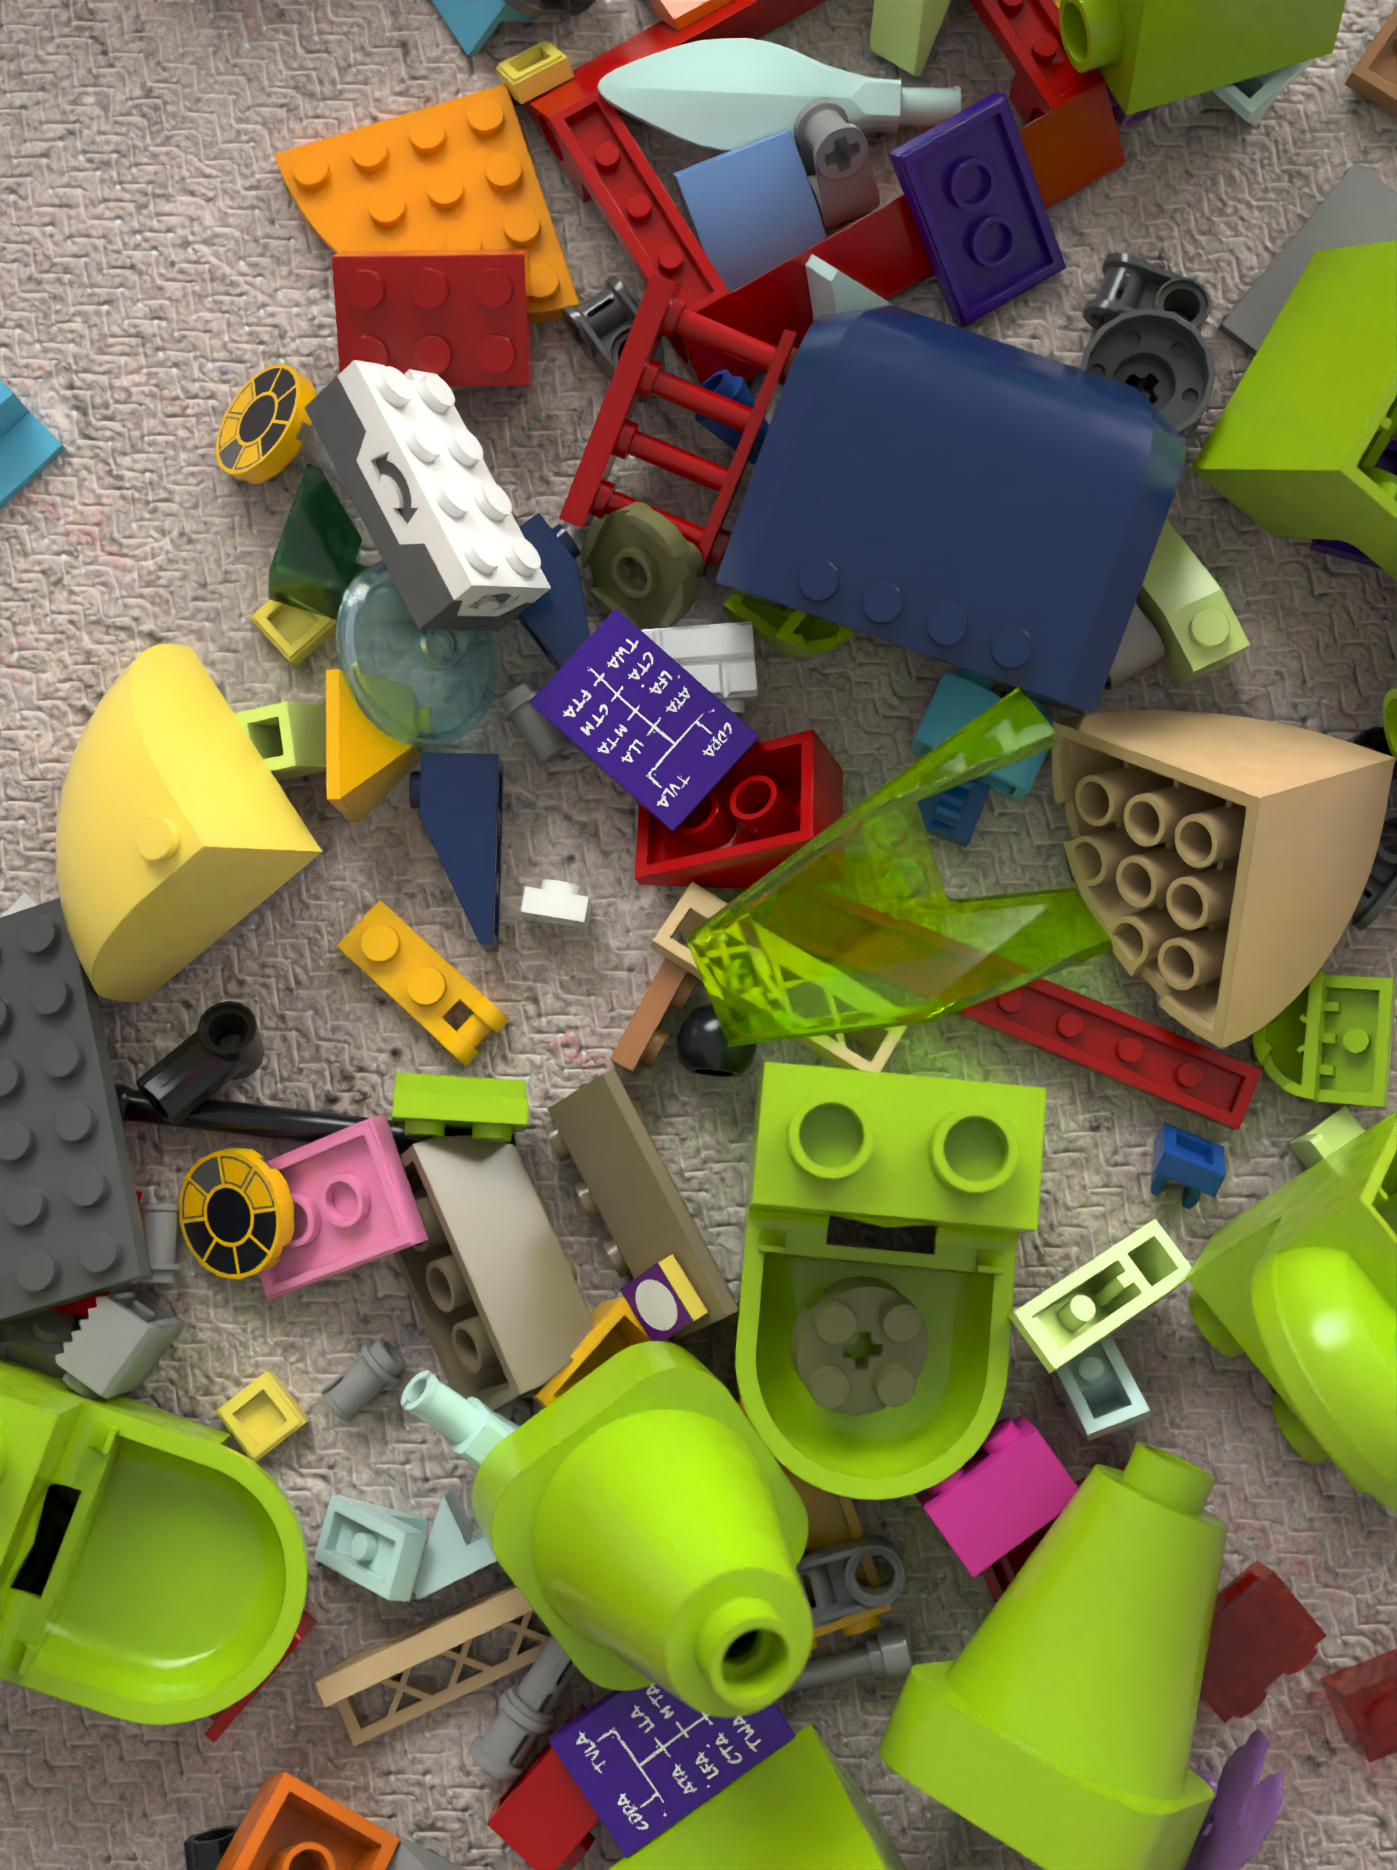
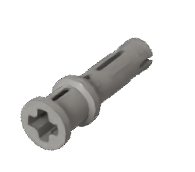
[469,1634,578,1783]

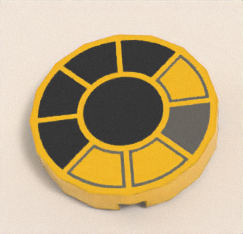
[215,363,316,485]
[178,1147,295,1280]

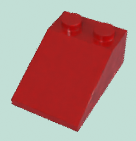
[634,729,843,890]

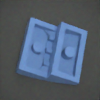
[672,129,827,293]

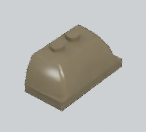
[394,1135,594,1413]

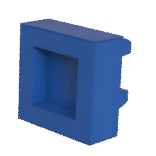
[908,763,991,848]
[1151,1122,1226,1209]

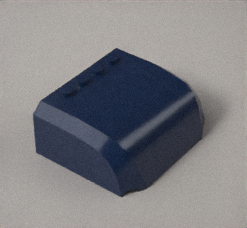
[715,305,1187,716]

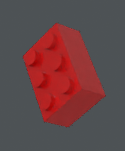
[332,249,534,387]

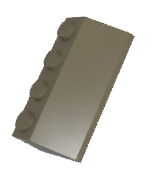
[544,1069,739,1342]

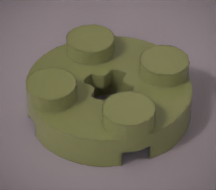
[581,501,703,630]
[790,1276,928,1415]

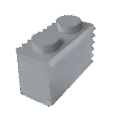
[55,1290,185,1399]

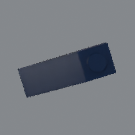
[516,513,590,671]
[409,752,504,952]

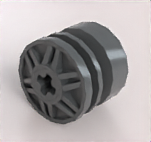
[1080,308,1216,441]

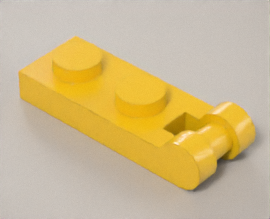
[336,900,510,1067]

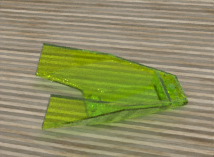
[685,688,1113,1047]

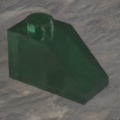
[268,463,369,621]

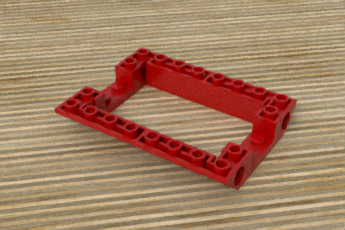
[523,0,1126,386]

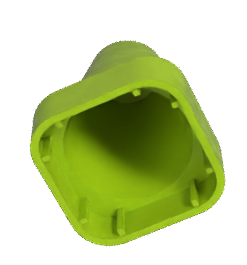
[472,1341,813,1717]
[878,1442,1228,1870]

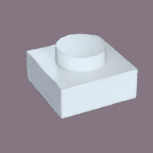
[521,879,592,930]

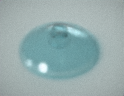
[336,560,499,747]

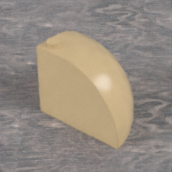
[1052,710,1395,1049]

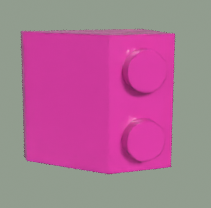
[914,1415,1079,1578]

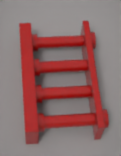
[559,273,799,577]

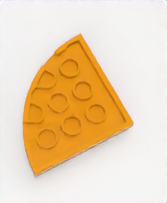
[274,83,579,323]

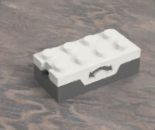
[305,360,551,631]

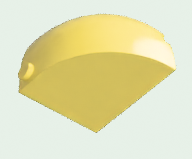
[55,643,322,1002]

